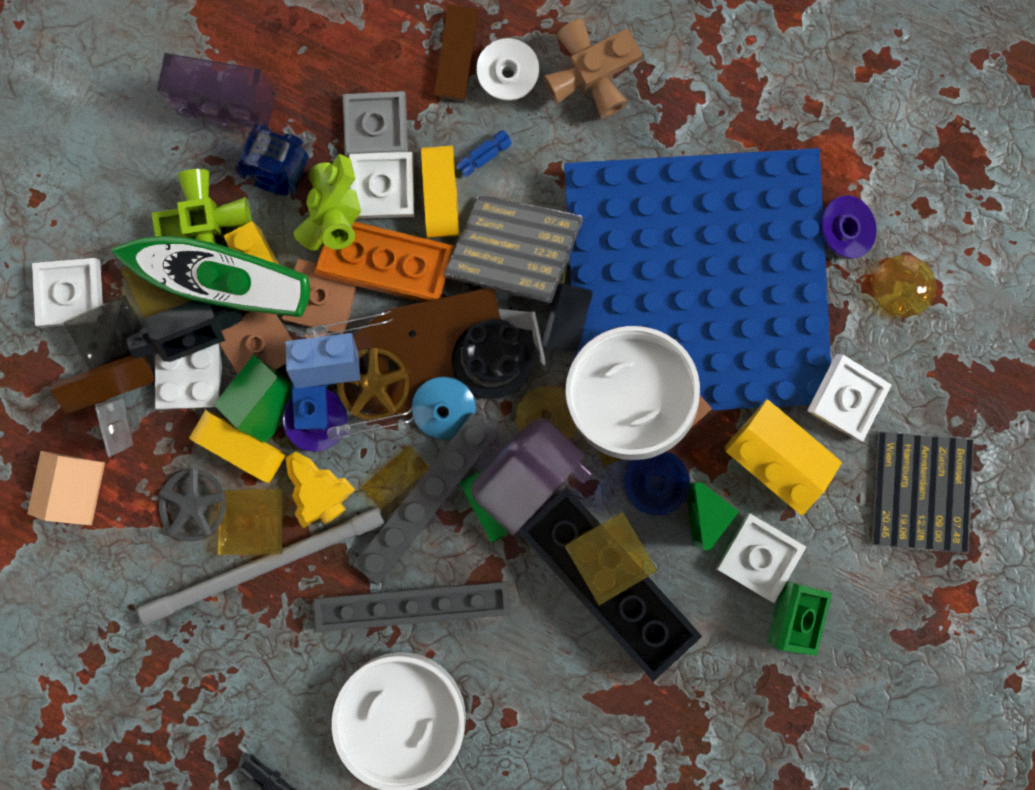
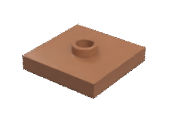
[282,259,358,334]
[219,311,293,374]

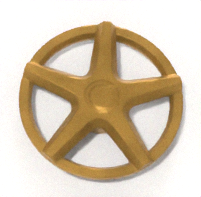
[337,348,409,420]

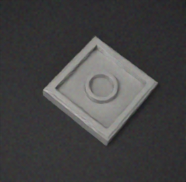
[343,91,408,158]

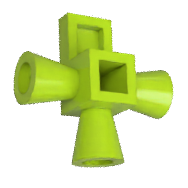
[293,154,361,251]
[152,169,252,244]

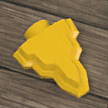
[286,451,356,528]

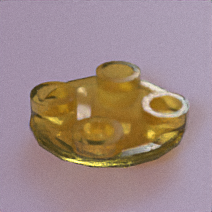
[871,255,936,318]

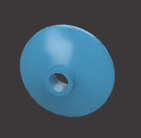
[412,377,476,439]

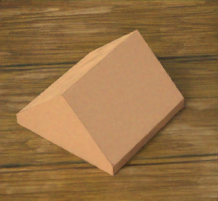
[27,451,105,525]

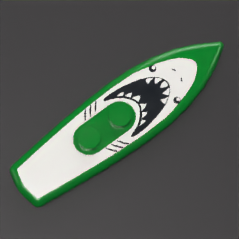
[111,236,310,317]

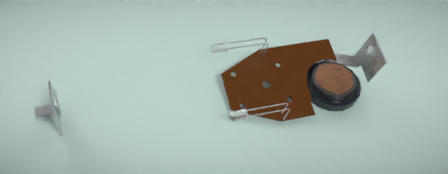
[95,287,545,457]

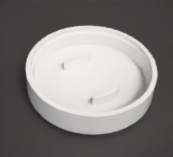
[566,326,700,460]
[332,652,466,790]

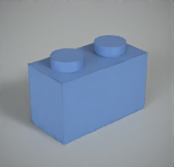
[285,333,360,389]

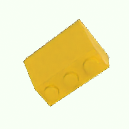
[724,399,842,516]

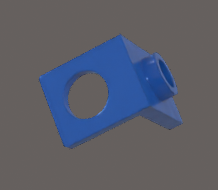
[292,384,330,429]

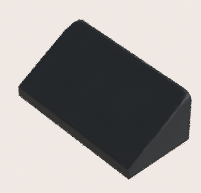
[542,283,593,352]

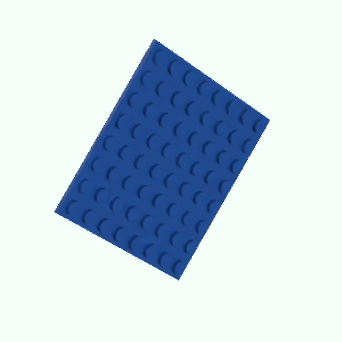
[564,148,831,410]

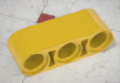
[421,145,459,238]
[189,410,286,483]

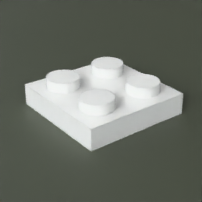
[349,152,415,219]
[32,258,103,328]
[155,343,223,410]
[807,354,891,442]
[715,513,806,603]

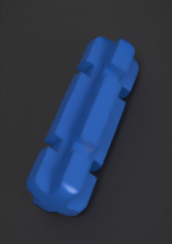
[455,130,512,177]

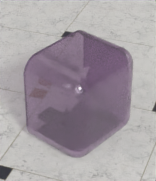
[471,418,592,536]

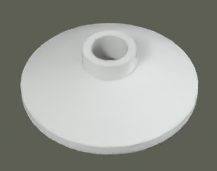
[477,38,539,101]

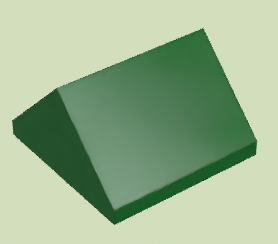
[214,354,293,443]
[685,482,739,550]
[767,580,832,656]

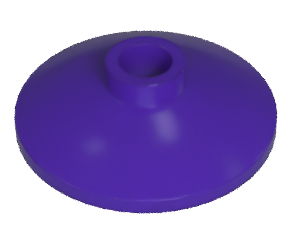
[821,195,877,259]
[283,389,348,452]

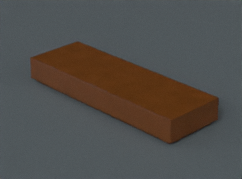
[434,5,479,103]
[50,355,155,415]

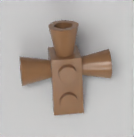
[543,19,643,119]

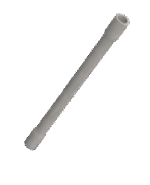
[138,507,386,625]

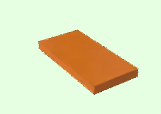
[314,221,454,302]

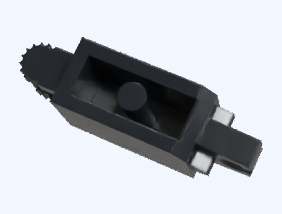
[126,300,243,362]

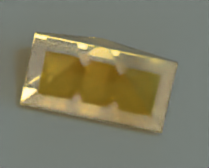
[362,444,430,511]

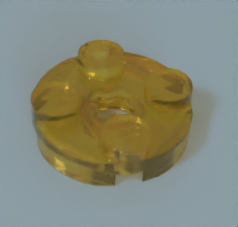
[515,386,577,450]

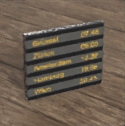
[444,194,584,303]
[870,430,974,554]

